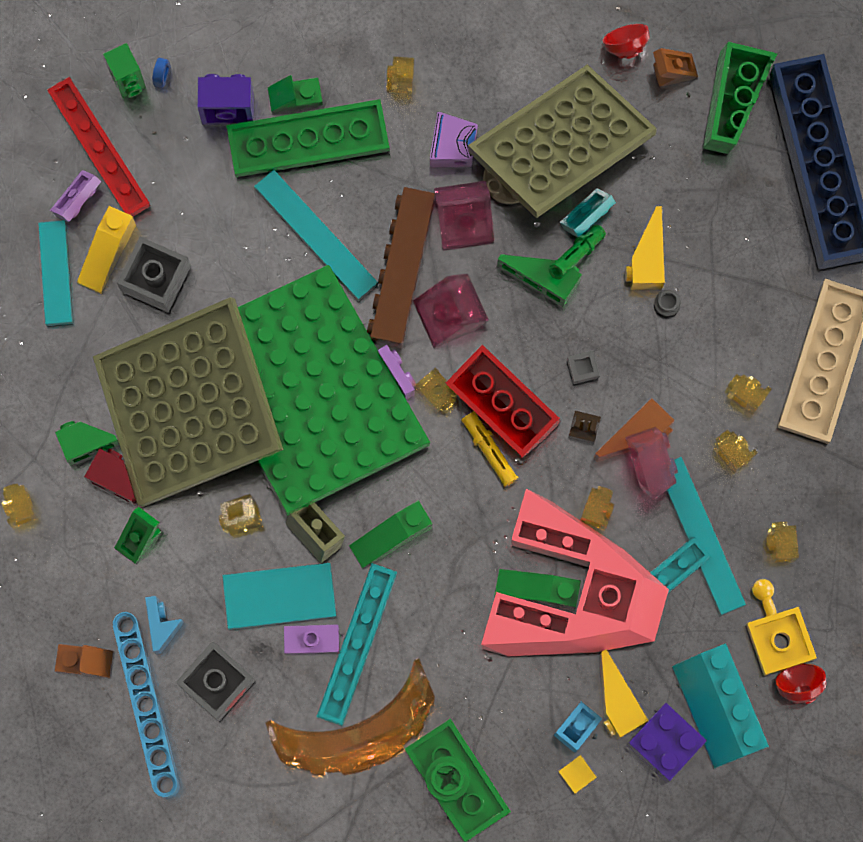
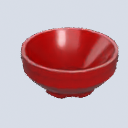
[603,24,650,59]
[776,664,826,704]

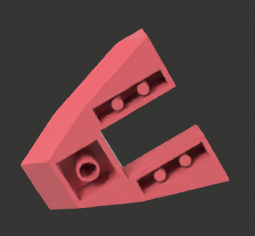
[481,489,669,656]

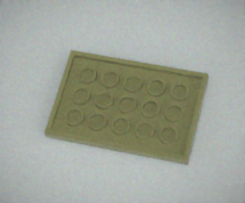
[468,64,657,218]

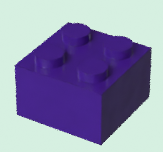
[197,74,254,125]
[626,703,707,783]

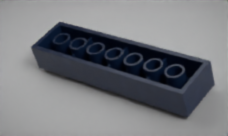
[769,54,863,270]

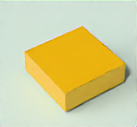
[558,755,597,794]

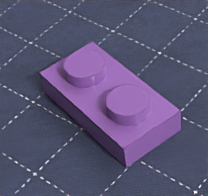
[50,170,101,222]
[378,345,416,400]

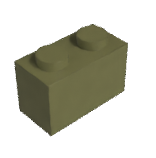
[286,503,345,563]

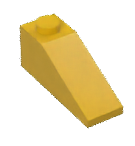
[77,206,136,294]
[625,206,665,290]
[599,650,649,739]

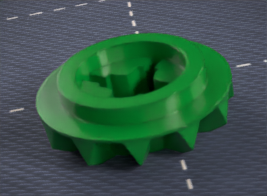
[426,756,470,801]

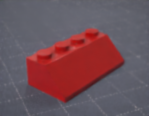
[445,345,561,458]

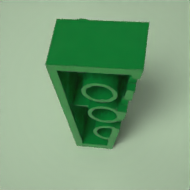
[703,42,778,154]

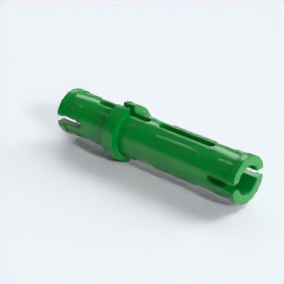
[549,225,606,279]

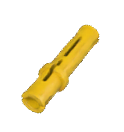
[461,411,518,487]

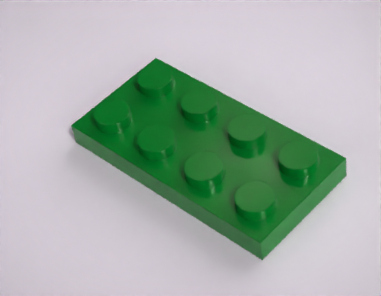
[404,718,511,842]

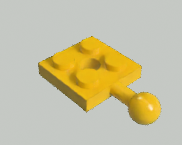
[746,579,817,676]

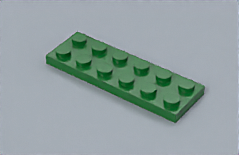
[226,99,390,177]

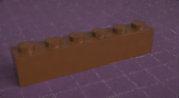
[367,187,435,350]

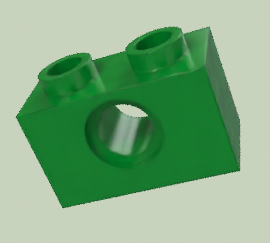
[103,43,146,99]

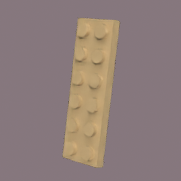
[778,279,863,444]

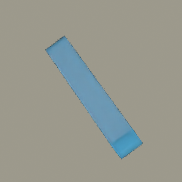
[113,612,180,799]

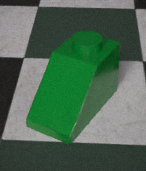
[55,421,120,466]

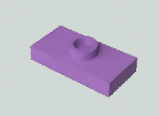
[284,625,339,654]

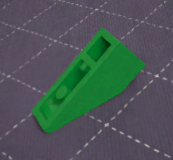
[497,254,582,307]
[349,500,432,569]
[494,569,581,611]

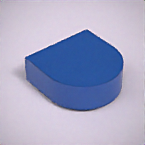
[152,57,171,89]

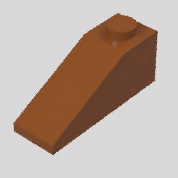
[593,398,675,462]

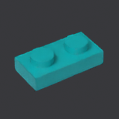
[560,188,616,237]

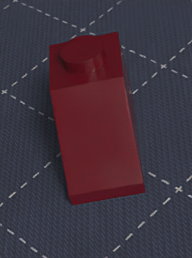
[84,449,137,506]

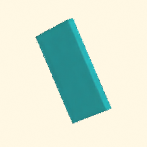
[223,563,336,630]

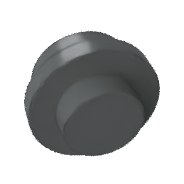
[654,289,681,316]

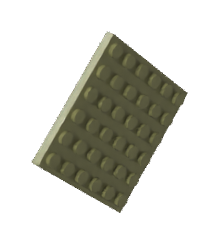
[93,297,283,507]

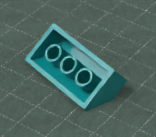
[672,643,769,769]

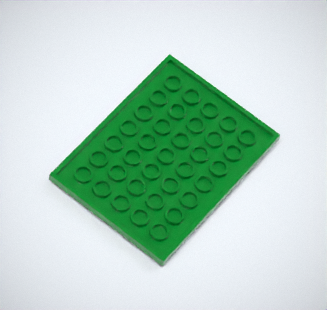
[238,265,430,516]

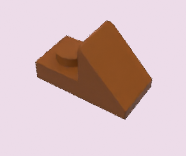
[653,48,698,86]
[55,644,114,678]

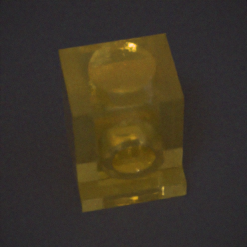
[387,57,414,93]
[415,367,457,413]
[727,374,772,415]
[713,430,758,474]
[1,484,38,528]
[580,486,615,531]
[218,494,263,536]
[767,522,799,563]

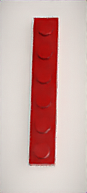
[47,77,151,216]

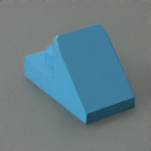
[145,596,184,654]
[553,701,602,753]

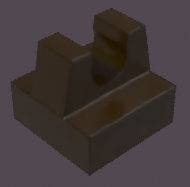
[568,410,601,444]

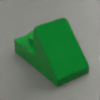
[267,75,323,113]
[114,507,160,564]

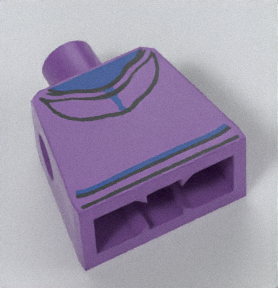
[430,112,478,168]

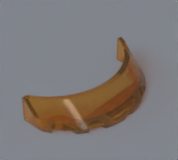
[265,658,435,776]

